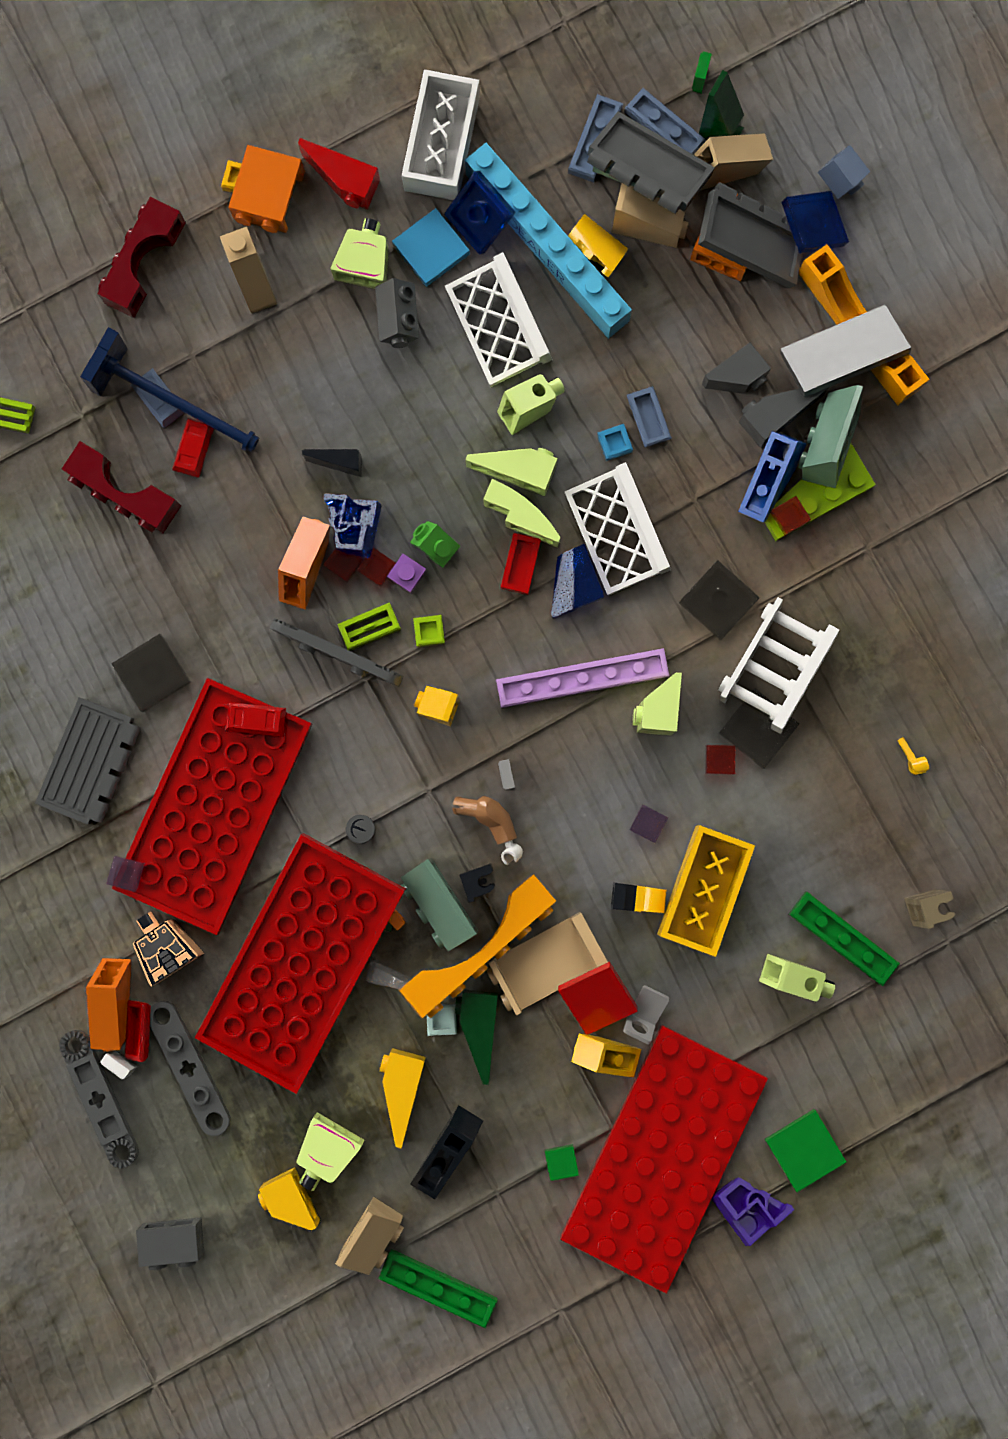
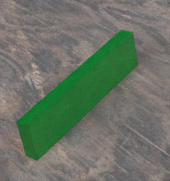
[788,891,900,986]
[378,1249,498,1329]

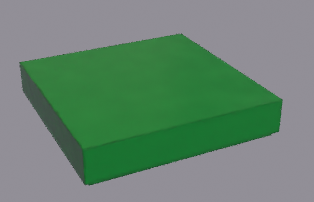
[765,1109,847,1192]

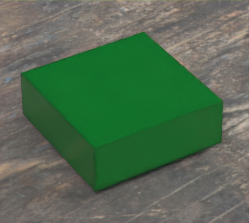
[692,51,712,93]
[545,1144,579,1181]

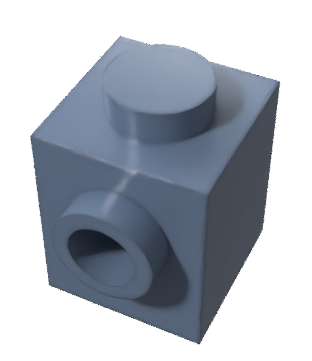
[818,145,870,199]

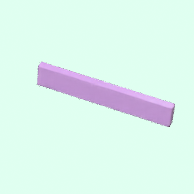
[496,648,669,708]

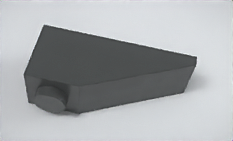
[739,387,829,448]

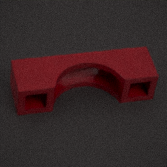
[97,197,186,318]
[62,441,181,534]

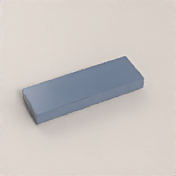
[624,88,706,154]
[568,94,623,183]

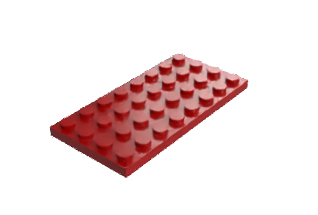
[112,678,313,935]
[195,833,406,1094]
[560,1025,768,1294]

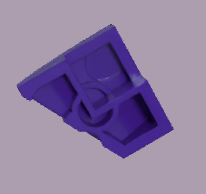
[711,1178,794,1246]

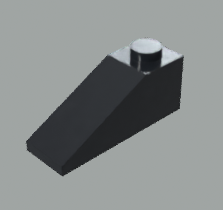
[410,1105,484,1200]

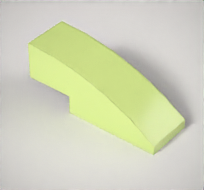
[483,479,560,548]

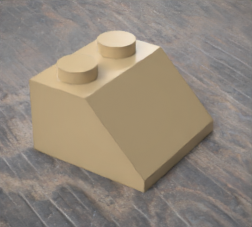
[336,1197,404,1275]

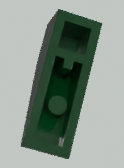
[699,70,745,140]
[455,989,498,1085]

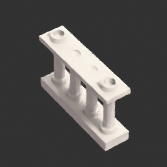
[718,597,839,734]

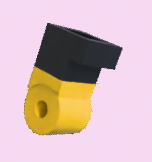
[611,882,667,913]

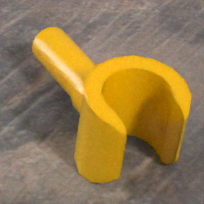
[897,737,929,775]

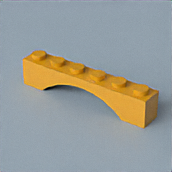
[798,244,930,406]
[398,874,556,1018]

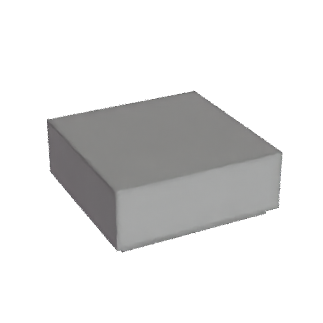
[498,759,515,790]

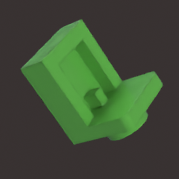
[410,521,460,568]

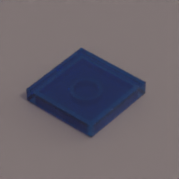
[444,171,516,255]
[781,191,849,254]

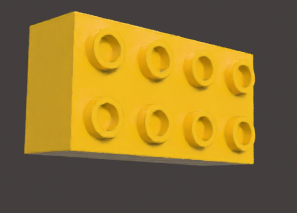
[657,825,755,957]

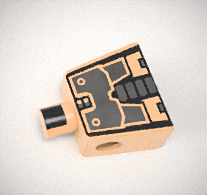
[133,912,204,986]

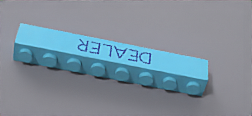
[465,143,632,339]

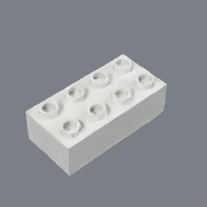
[402,70,480,201]

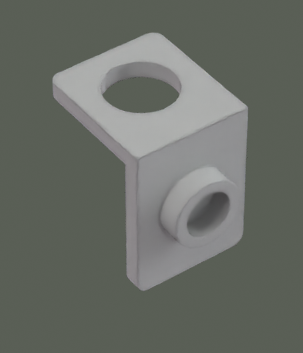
[623,986,669,1044]

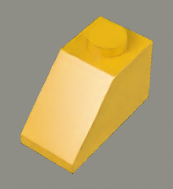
[414,686,460,727]
[571,1033,641,1078]
[258,1167,320,1230]

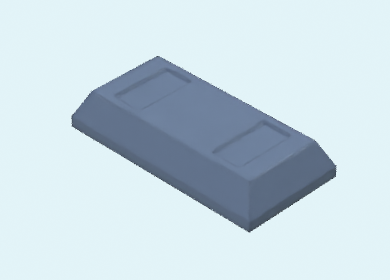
[130,368,184,428]
[626,386,671,448]

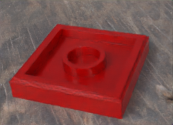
[558,961,638,1035]

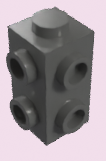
[375,278,419,348]

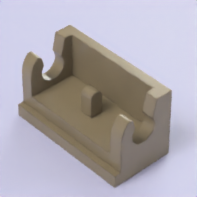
[904,889,955,929]

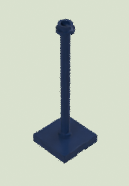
[80,327,259,452]

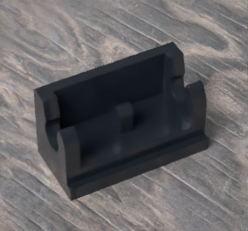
[459,863,495,903]

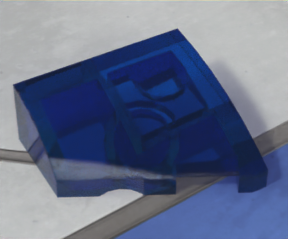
[324,494,382,558]
[551,544,604,619]

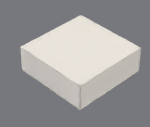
[100,1050,137,1079]

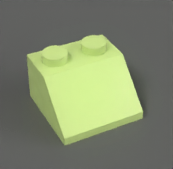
[633,672,682,736]

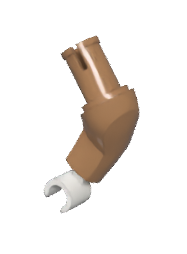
[453,796,523,865]

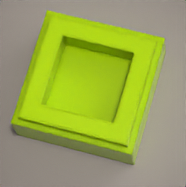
[413,615,445,647]

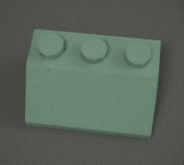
[798,385,863,488]
[400,858,478,951]

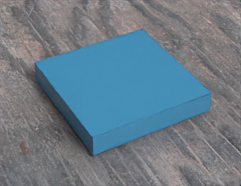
[392,208,470,287]

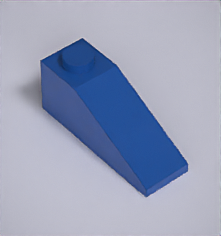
[738,431,806,523]

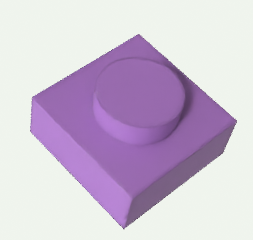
[387,554,427,594]

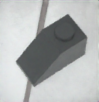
[702,342,771,394]

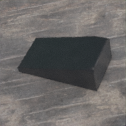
[302,449,362,477]

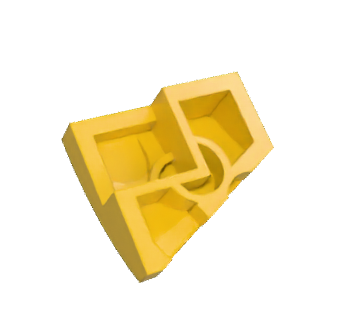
[568,214,628,277]

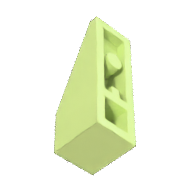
[465,448,557,496]

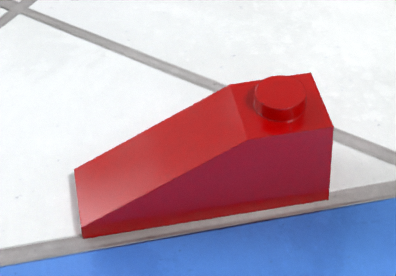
[298,138,380,210]

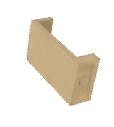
[487,912,607,1015]

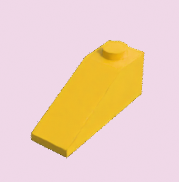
[379,1048,426,1148]

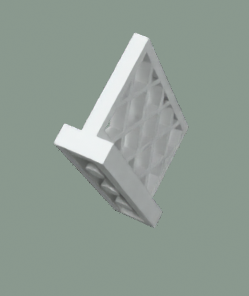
[445,252,553,387]
[565,462,671,596]

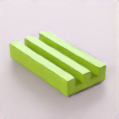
[0,397,36,434]
[337,602,401,651]

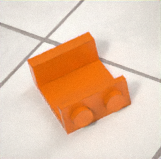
[229,145,305,233]

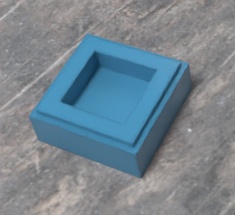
[597,424,633,461]

